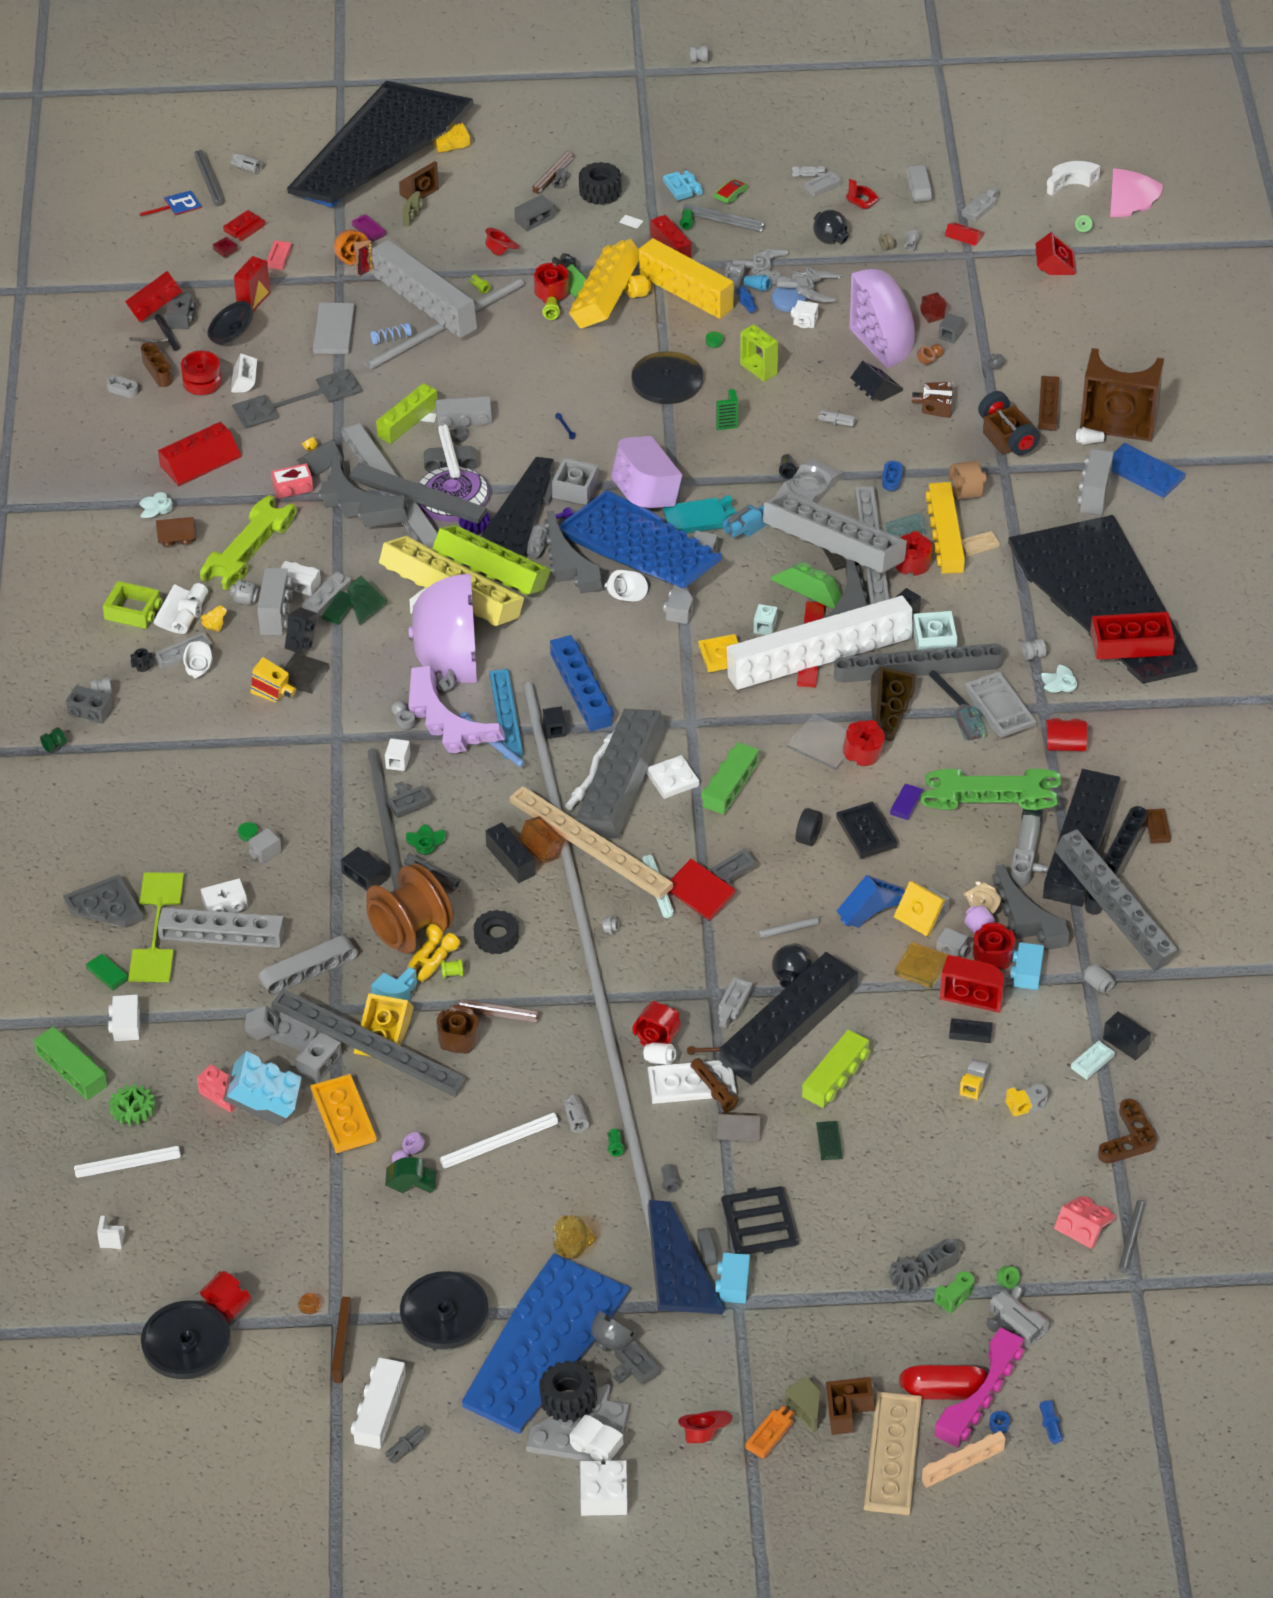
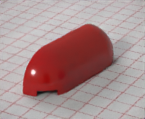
[899,1365,988,1400]

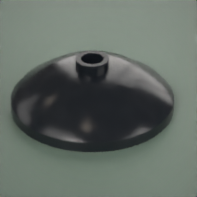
[207,301,253,344]

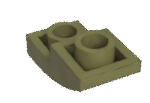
[402,191,423,226]

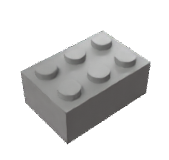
[1078,449,1114,516]
[257,568,293,636]

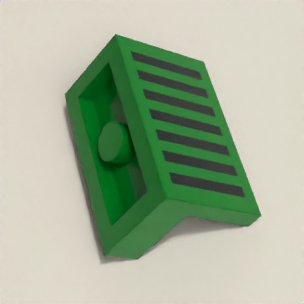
[716,389,738,430]

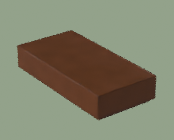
[1146,808,1171,844]

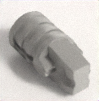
[231,154,263,174]
[527,525,549,559]
[564,1094,589,1133]

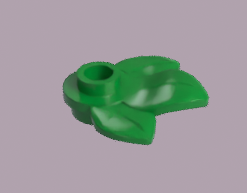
[406,824,446,855]

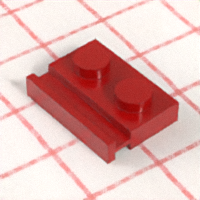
[223,210,266,242]

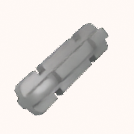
[792,166,825,177]

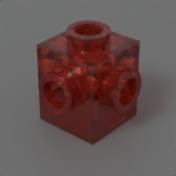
[920,292,947,323]

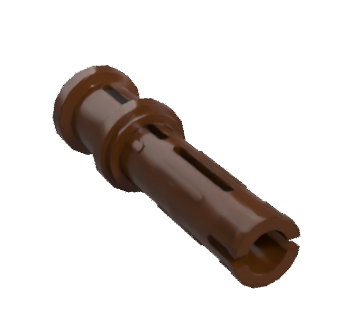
[690,1058,738,1112]

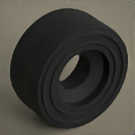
[795,808,823,846]

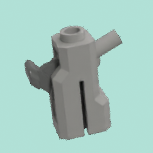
[987,1286,1049,1348]

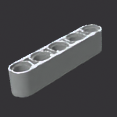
[258,935,358,994]

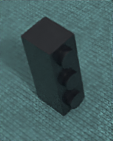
[485,822,535,884]

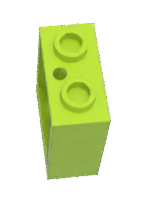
[740,324,778,382]
[103,581,162,629]

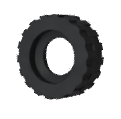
[474,910,519,954]

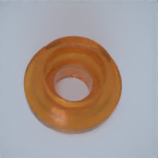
[298,1293,320,1315]

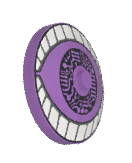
[416,466,489,522]

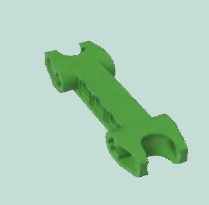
[921,769,1062,810]

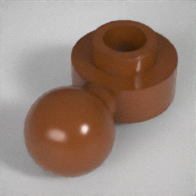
[917,344,944,365]

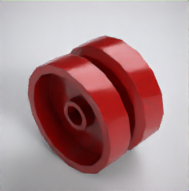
[180,350,222,395]

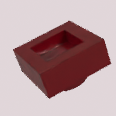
[213,237,237,257]

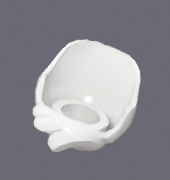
[183,641,213,678]

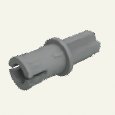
[819,410,855,427]

